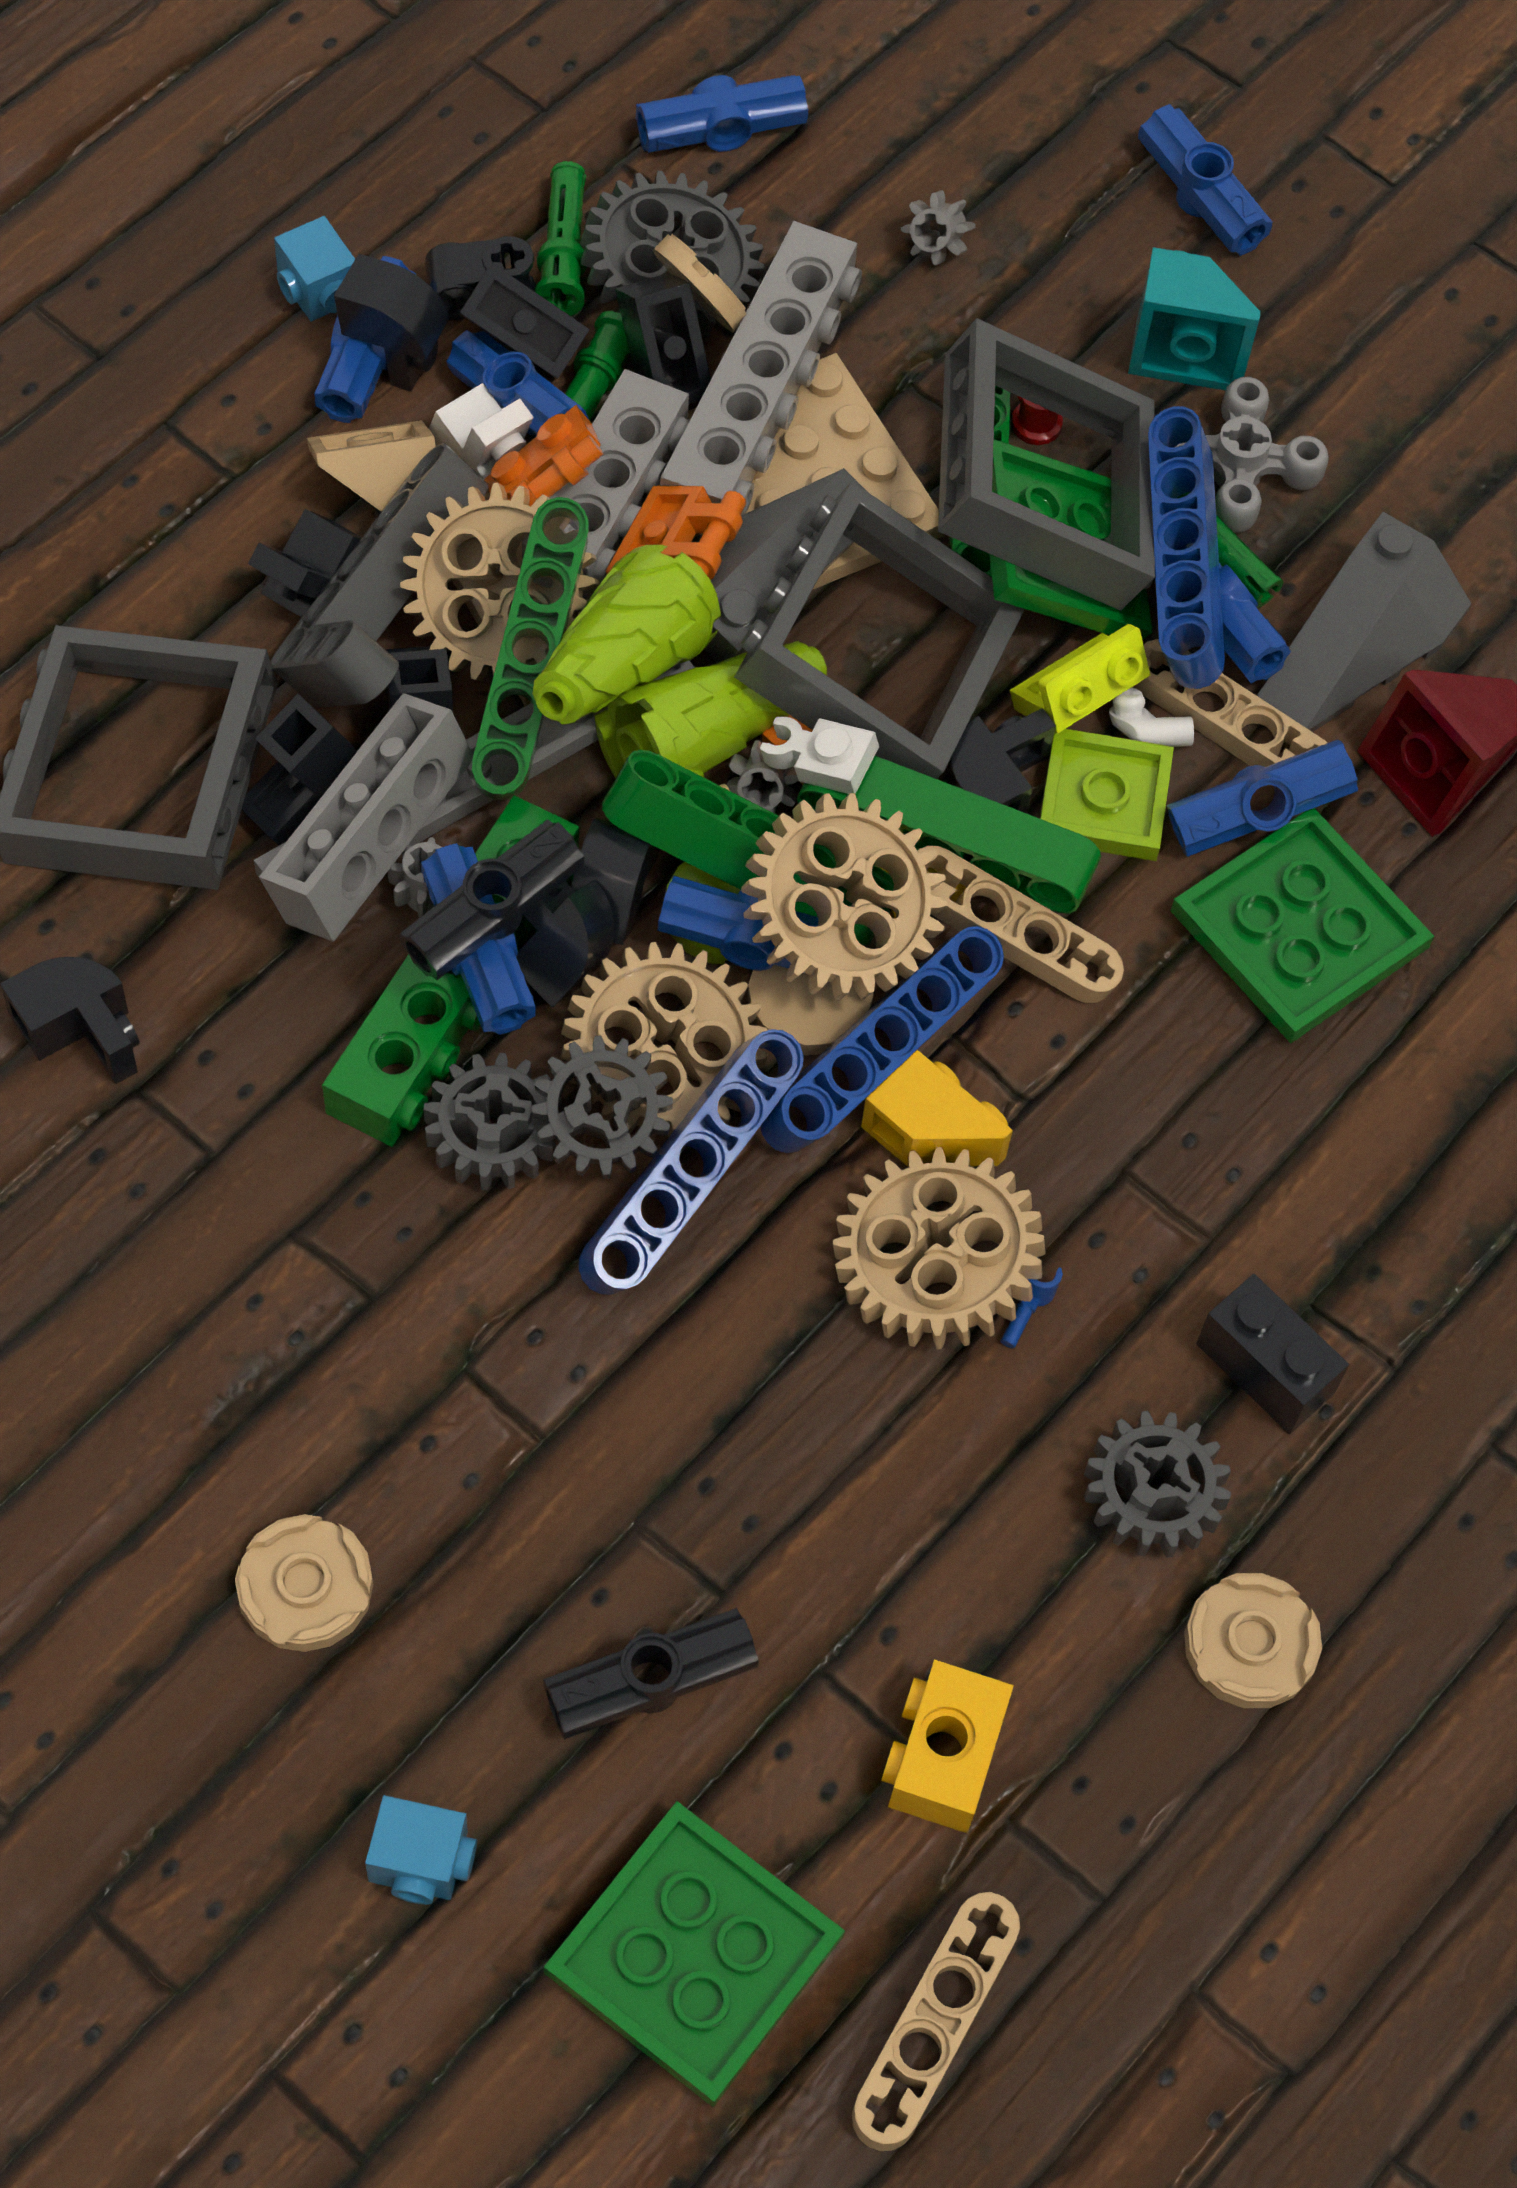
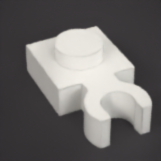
[760,717,879,794]

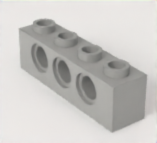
[522,369,690,601]
[259,693,473,942]

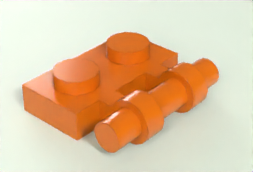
[484,405,604,507]
[606,486,746,580]

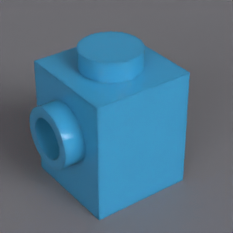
[274,216,355,322]
[365,1795,477,1905]

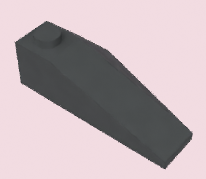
[692,468,869,663]
[1257,512,1472,732]

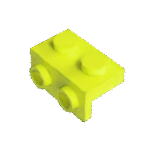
[1010,624,1151,734]

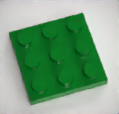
[989,439,1152,640]
[1170,808,1434,1044]
[544,1801,845,2107]

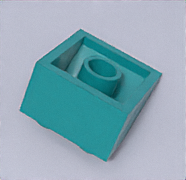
[1128,247,1260,391]

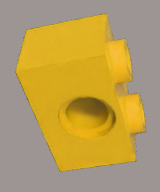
[881,1659,1014,1833]

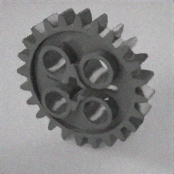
[580,171,764,338]

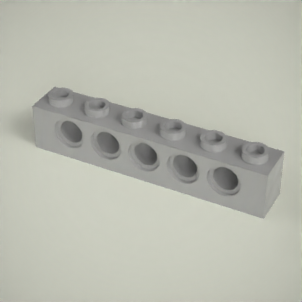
[660,221,862,516]

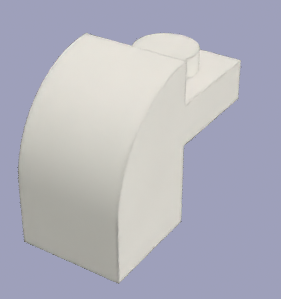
[429,383,534,491]

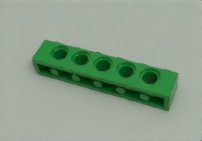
[322,795,579,1147]

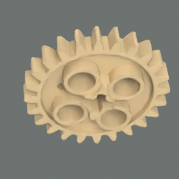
[400,483,600,681]
[741,793,948,1000]
[561,942,768,1142]
[833,1147,1045,1349]

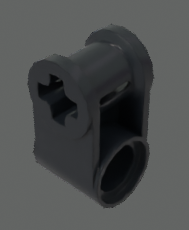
[425,236,536,320]

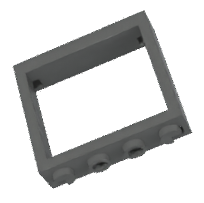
[938,318,1155,611]
[734,481,1025,779]
[0,625,278,890]

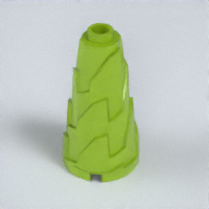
[533,545,721,725]
[594,641,827,778]

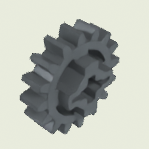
[532,1035,673,1179]
[424,1053,562,1191]
[1084,1411,1231,1558]

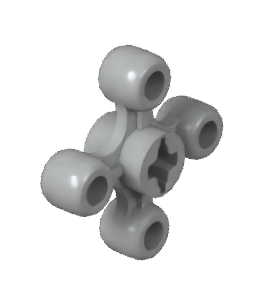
[1175,377,1329,533]

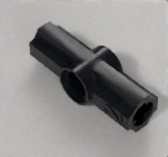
[400,819,585,981]
[543,1608,759,1740]

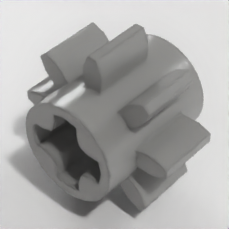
[901,190,976,265]
[727,740,798,814]
[388,837,442,918]

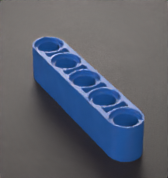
[1148,406,1225,689]
[760,926,1004,1153]
[579,1029,804,1295]

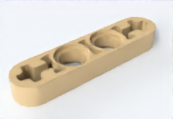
[1135,639,1327,767]
[917,846,1124,1003]
[852,1892,1020,2151]

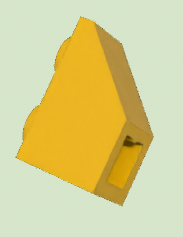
[861,1050,1013,1167]

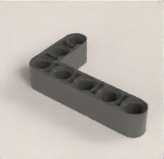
[271,443,489,708]

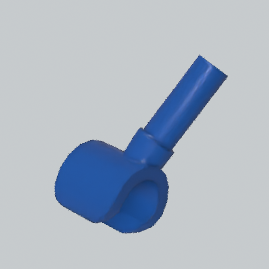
[1000,1257,1063,1349]

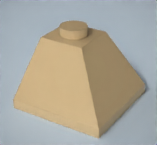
[307,420,436,512]

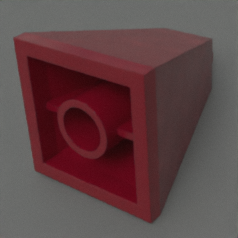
[1357,669,1517,837]

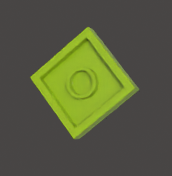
[1040,729,1174,861]

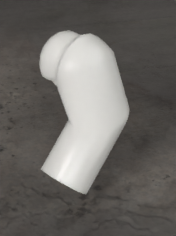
[1109,688,1194,747]

